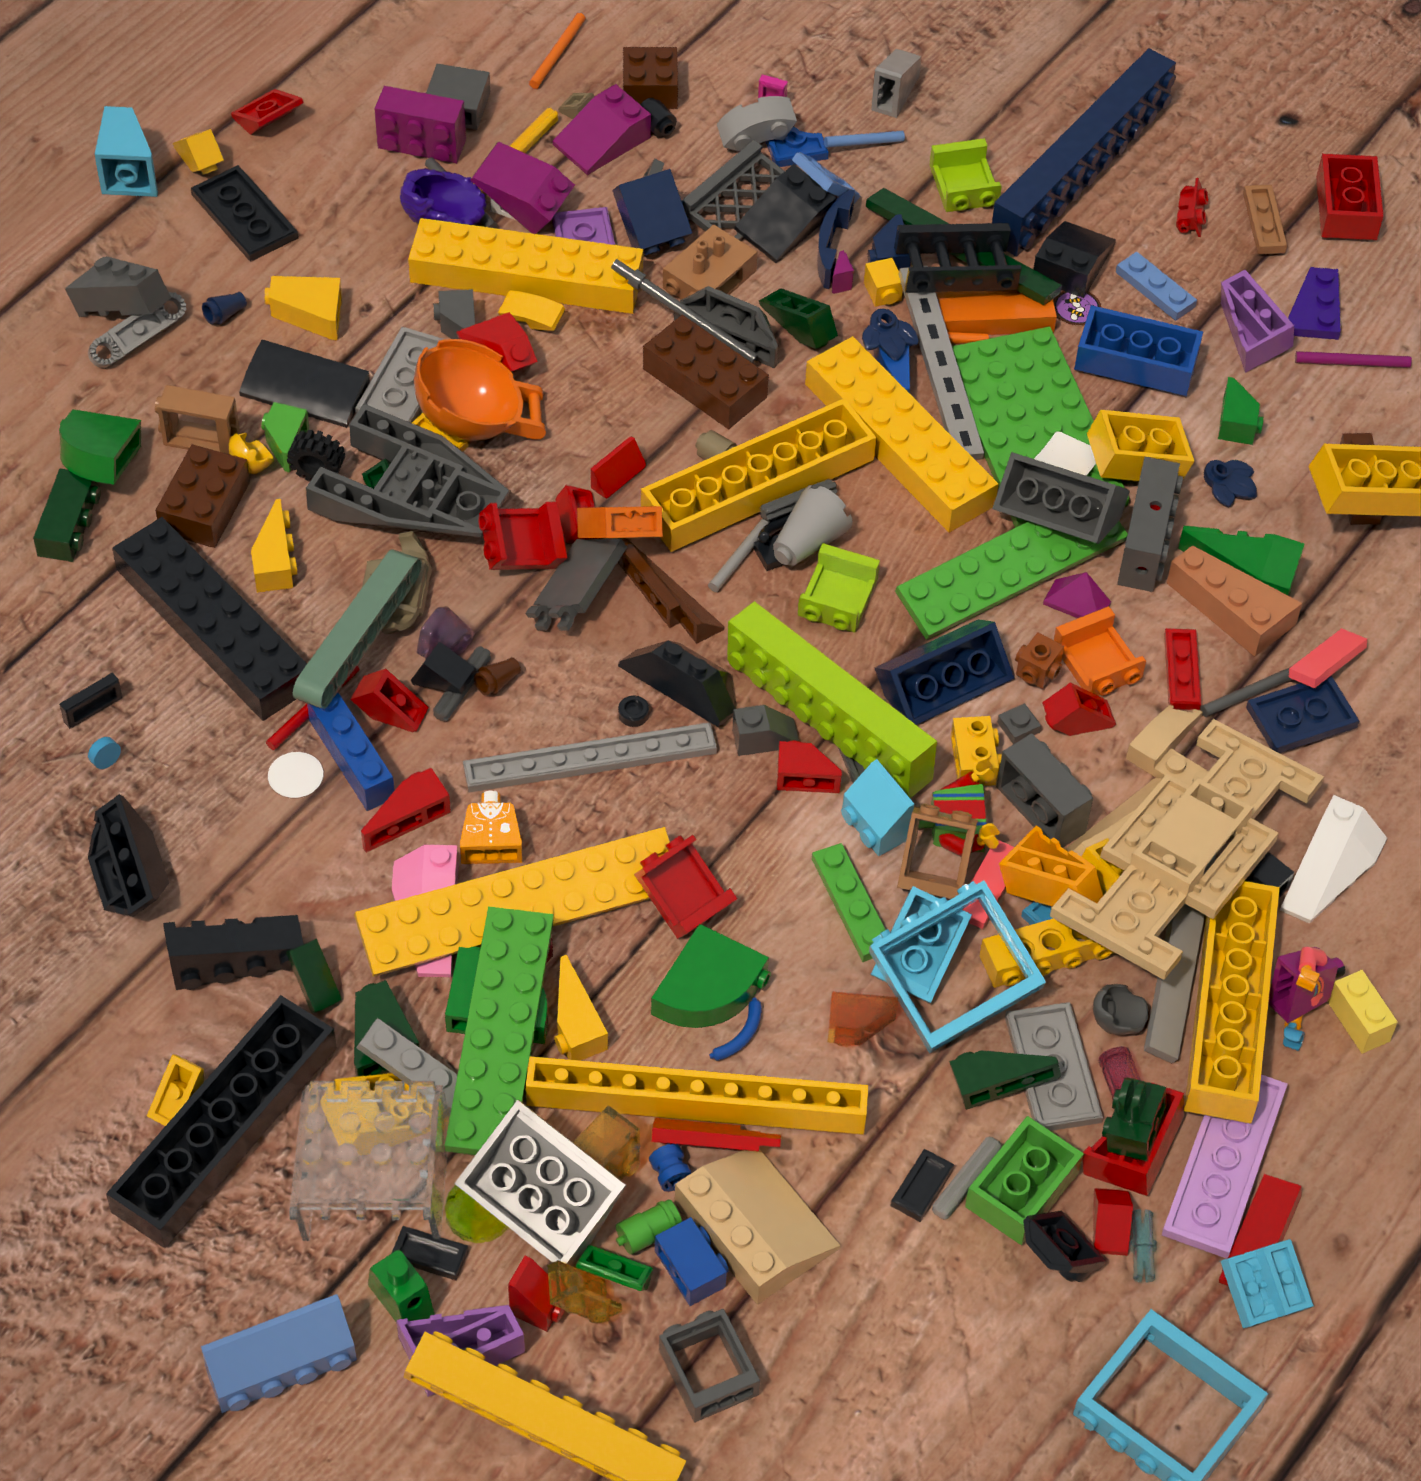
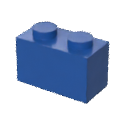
[655,1217,729,1306]

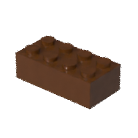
[643,315,769,430]

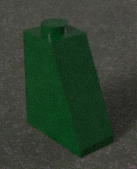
[354,980,419,1077]

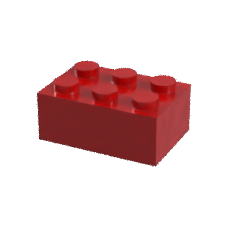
[1316,153,1383,240]

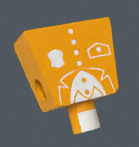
[460,791,522,864]

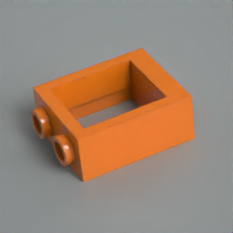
[577,506,663,538]

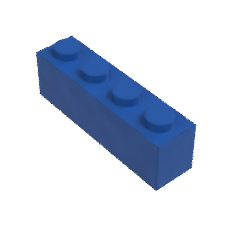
[307,692,395,811]

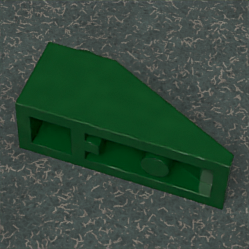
[759,288,838,349]
[949,1050,1061,1110]

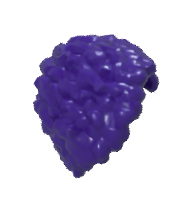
[400,168,486,225]

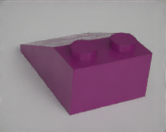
[553,84,651,175]
[470,141,575,234]

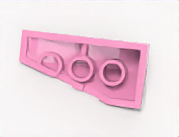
[392,845,459,977]

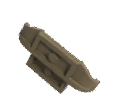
[362,531,432,634]

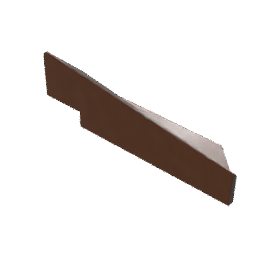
[618,538,725,644]

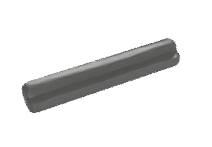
[760,479,837,522]
[433,646,491,722]

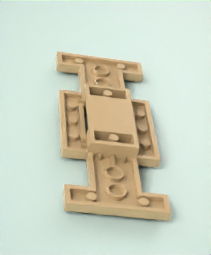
[1050,719,1324,980]

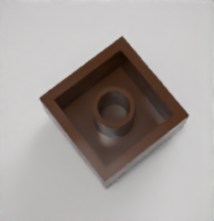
[623,47,678,109]

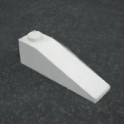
[1280,795,1387,924]

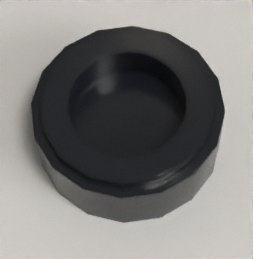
[618,695,649,727]

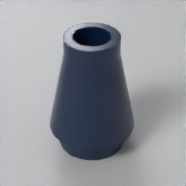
[202,292,247,325]

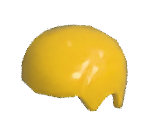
[228,433,274,474]

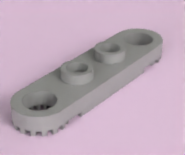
[88,292,186,368]

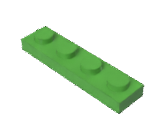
[812,843,885,962]

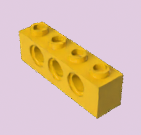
[979,918,1115,988]

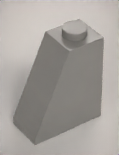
[871,49,921,118]

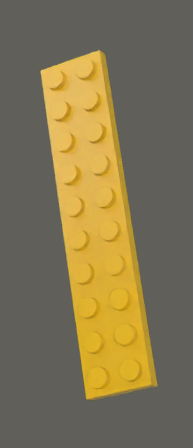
[354,827,670,977]

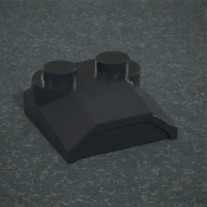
[1023,1210,1106,1282]

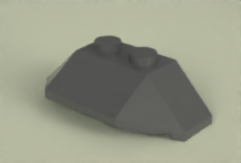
[674,286,778,368]

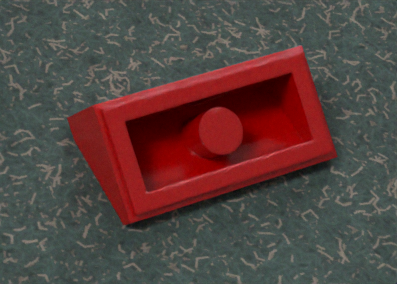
[591,436,646,499]
[556,485,601,544]

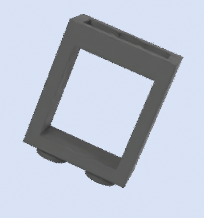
[659,1308,760,1423]

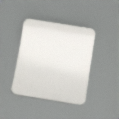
[1034,431,1096,475]

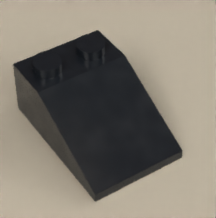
[734,164,836,263]
[1033,221,1116,298]

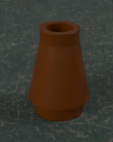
[474,657,521,695]

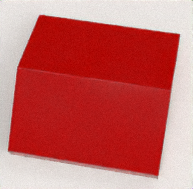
[231,89,304,135]

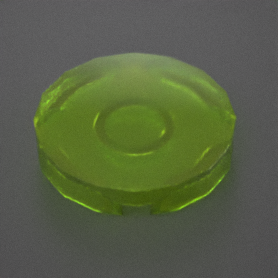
[445,1185,508,1243]

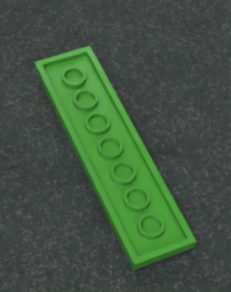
[895,521,1128,640]
[445,906,554,1155]

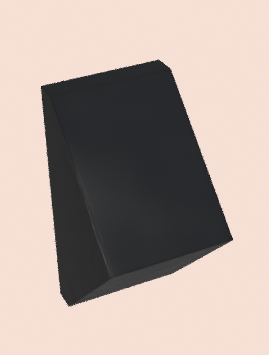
[410,641,477,694]

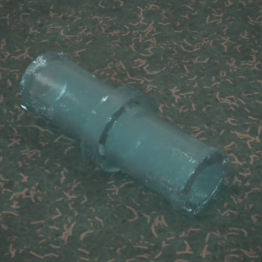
[1129,1209,1157,1283]

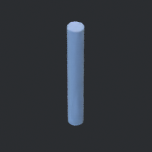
[824,131,905,148]

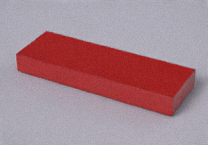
[1164,628,1201,710]

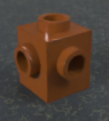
[1015,632,1064,689]

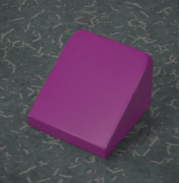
[832,250,854,294]

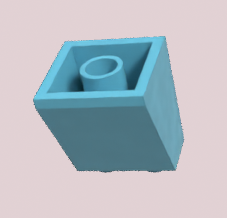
[95,106,158,197]

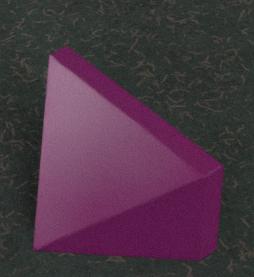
[1043,572,1111,618]

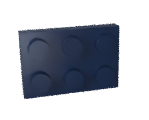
[1246,675,1359,753]

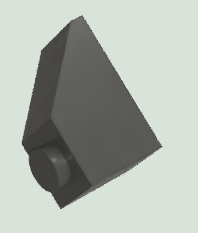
[433,289,475,339]
[732,705,799,756]

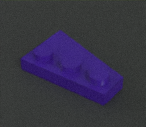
[1288,267,1341,340]

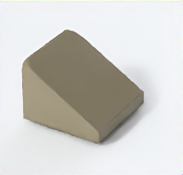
[558,93,594,119]

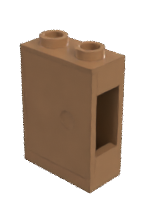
[663,225,758,300]

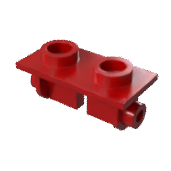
[1176,178,1209,237]

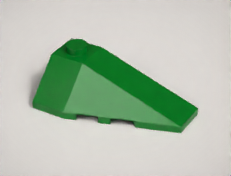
[1178,525,1305,596]

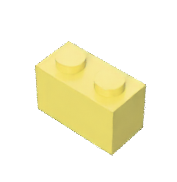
[1327,970,1398,1054]

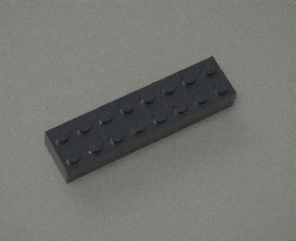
[112,517,307,721]
[106,995,337,1248]

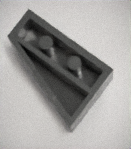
[65,256,171,317]

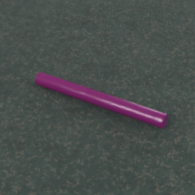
[1295,351,1412,368]

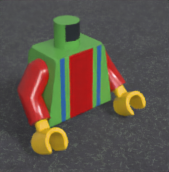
[919,758,1000,856]

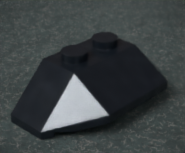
[618,640,736,727]
[88,794,169,917]

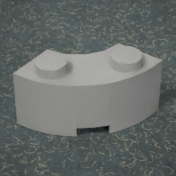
[717,96,797,151]

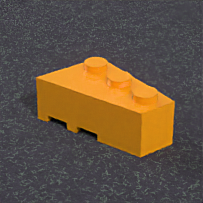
[999,825,1103,907]

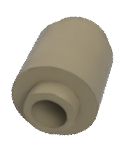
[695,430,737,460]

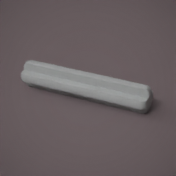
[932,1136,1001,1220]

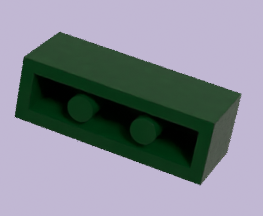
[33,468,101,562]

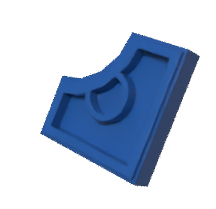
[765,126,829,167]

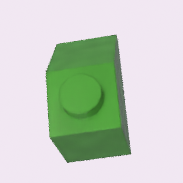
[261,402,310,472]

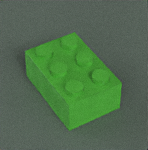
[965,1116,1084,1245]

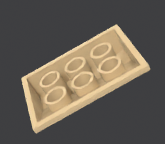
[674,1149,840,1305]

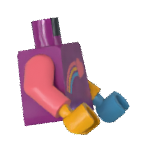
[1268,946,1345,1050]

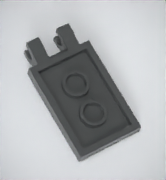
[525,539,627,631]

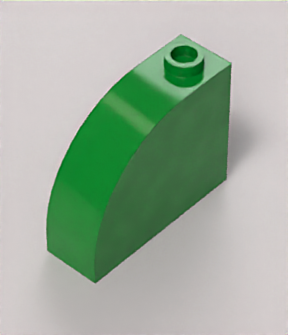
[59,409,141,485]
[651,924,771,1028]
[445,947,548,1044]

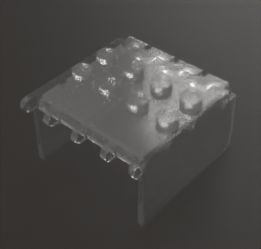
[289,1081,450,1241]

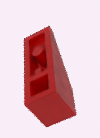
[361,768,451,853]

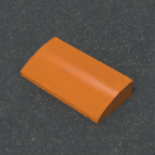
[935,290,1057,335]

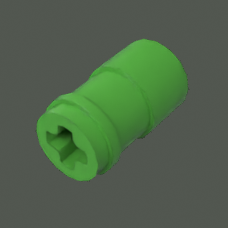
[616,1199,682,1255]

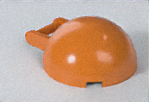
[414,339,546,441]

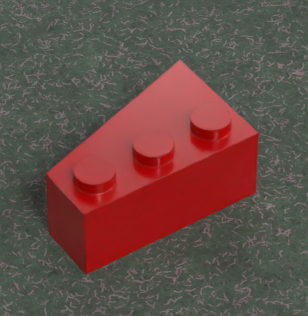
[1083,1083,1185,1196]

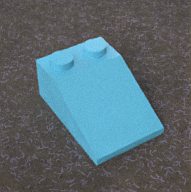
[870,886,972,1003]

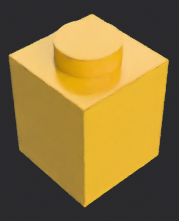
[864,258,903,307]

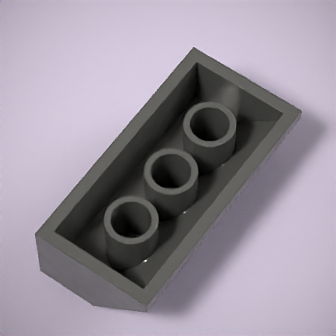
[992,452,1130,544]

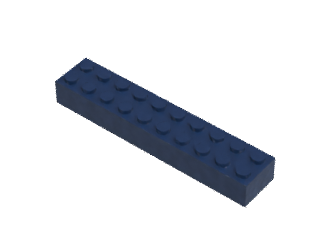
[992,48,1176,257]

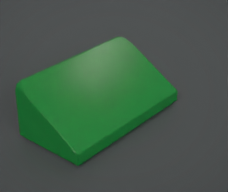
[576,1245,653,1291]

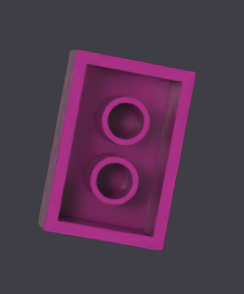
[374,85,466,164]

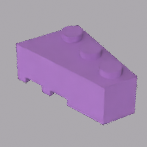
[1221,270,1294,373]
[396,1305,525,1397]

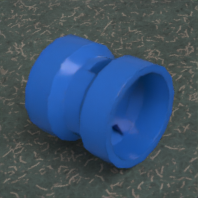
[649,1144,692,1192]

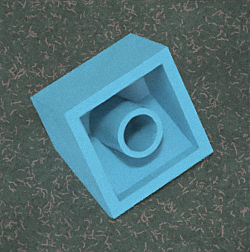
[841,759,915,857]

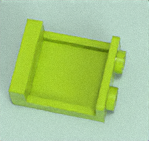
[929,138,1002,212]
[798,543,880,633]

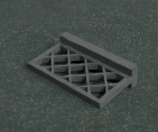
[682,140,785,241]

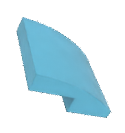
[1220,1239,1313,1328]

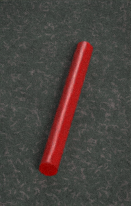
[266,666,360,750]

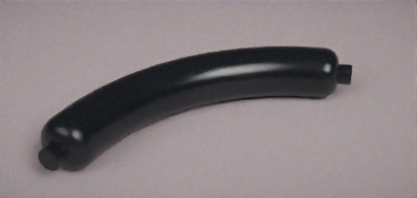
[758,513,790,543]

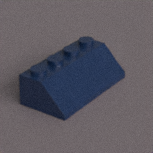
[875,619,1015,725]

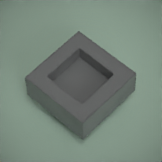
[997,703,1041,744]

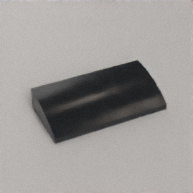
[239,339,370,428]

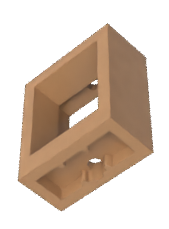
[155,385,240,454]
[897,804,978,899]

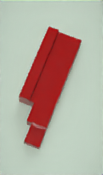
[651,1118,781,1151]
[1219,1174,1302,1286]

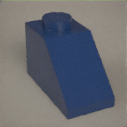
[867,214,911,271]

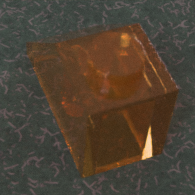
[827,991,898,1047]

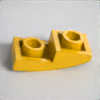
[498,290,565,331]

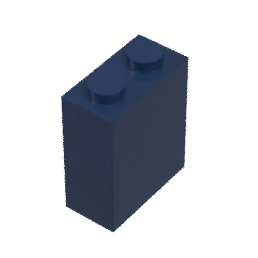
[612,169,692,256]

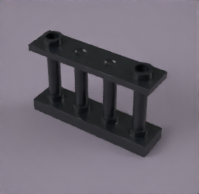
[894,223,1022,293]

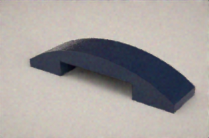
[817,189,855,289]

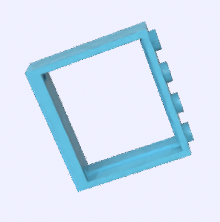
[869,880,1046,1054]
[1073,1309,1268,1481]

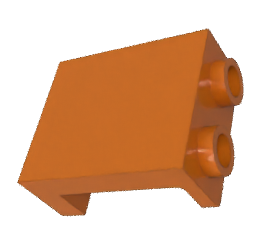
[1054,606,1146,696]

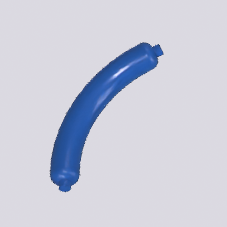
[709,997,762,1061]

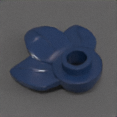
[862,309,918,361]
[1204,460,1257,507]

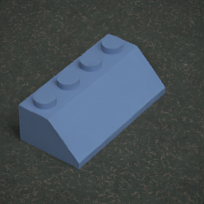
[201,1294,357,1413]

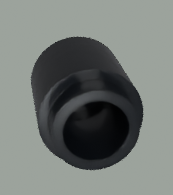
[640,98,677,137]

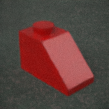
[350,668,429,732]
[1042,682,1116,736]
[777,740,842,793]
[508,1255,566,1332]

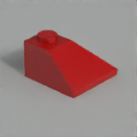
[456,312,538,373]

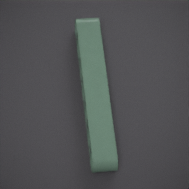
[293,549,422,709]

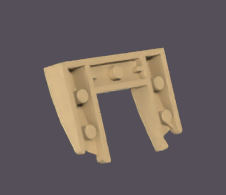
[1126,705,1209,785]

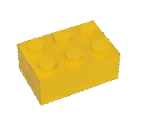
[1087,410,1194,481]

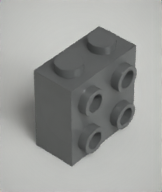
[426,64,491,130]

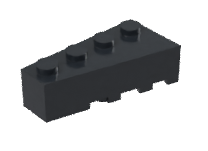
[163,915,304,990]

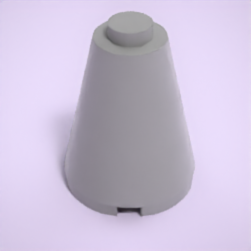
[773,485,853,566]

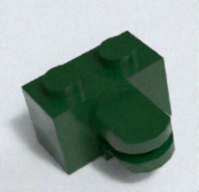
[1102,1077,1167,1161]

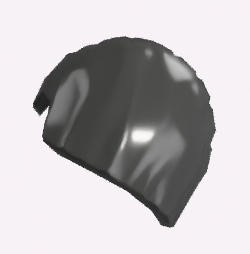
[1093,984,1148,1035]

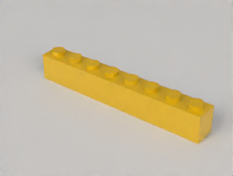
[403,1331,686,1481]

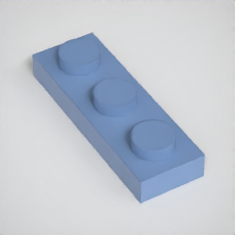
[1116,252,1197,321]

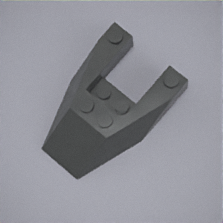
[306,403,509,537]

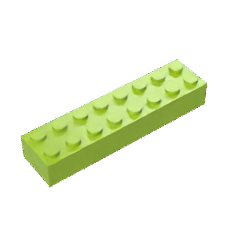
[727,601,937,798]

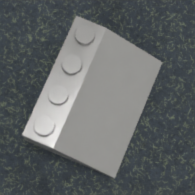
[454,1100,627,1270]

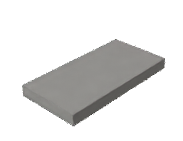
[355,327,443,423]
[1005,1002,1103,1131]

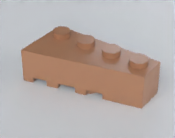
[1167,546,1302,657]

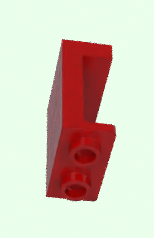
[478,502,567,570]
[634,835,738,939]

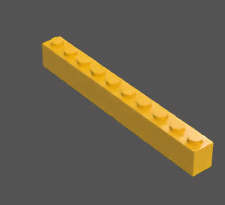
[526,1056,868,1135]

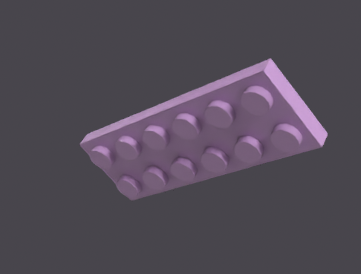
[1162,1075,1288,1259]

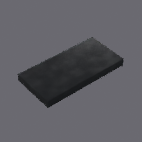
[191,165,298,262]

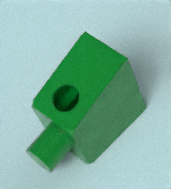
[368,1250,435,1323]

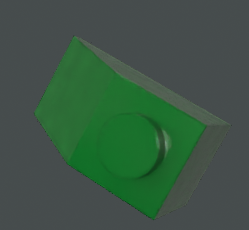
[1218,377,1264,445]

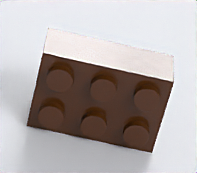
[155,444,250,548]

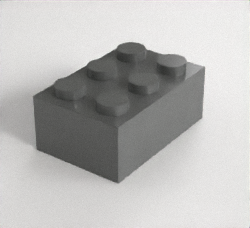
[996,733,1093,848]

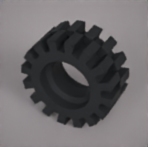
[287,430,345,481]

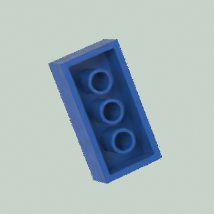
[1074,305,1203,396]

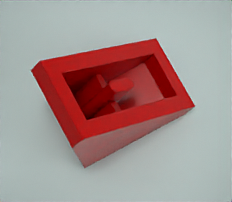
[1093,1188,1133,1256]

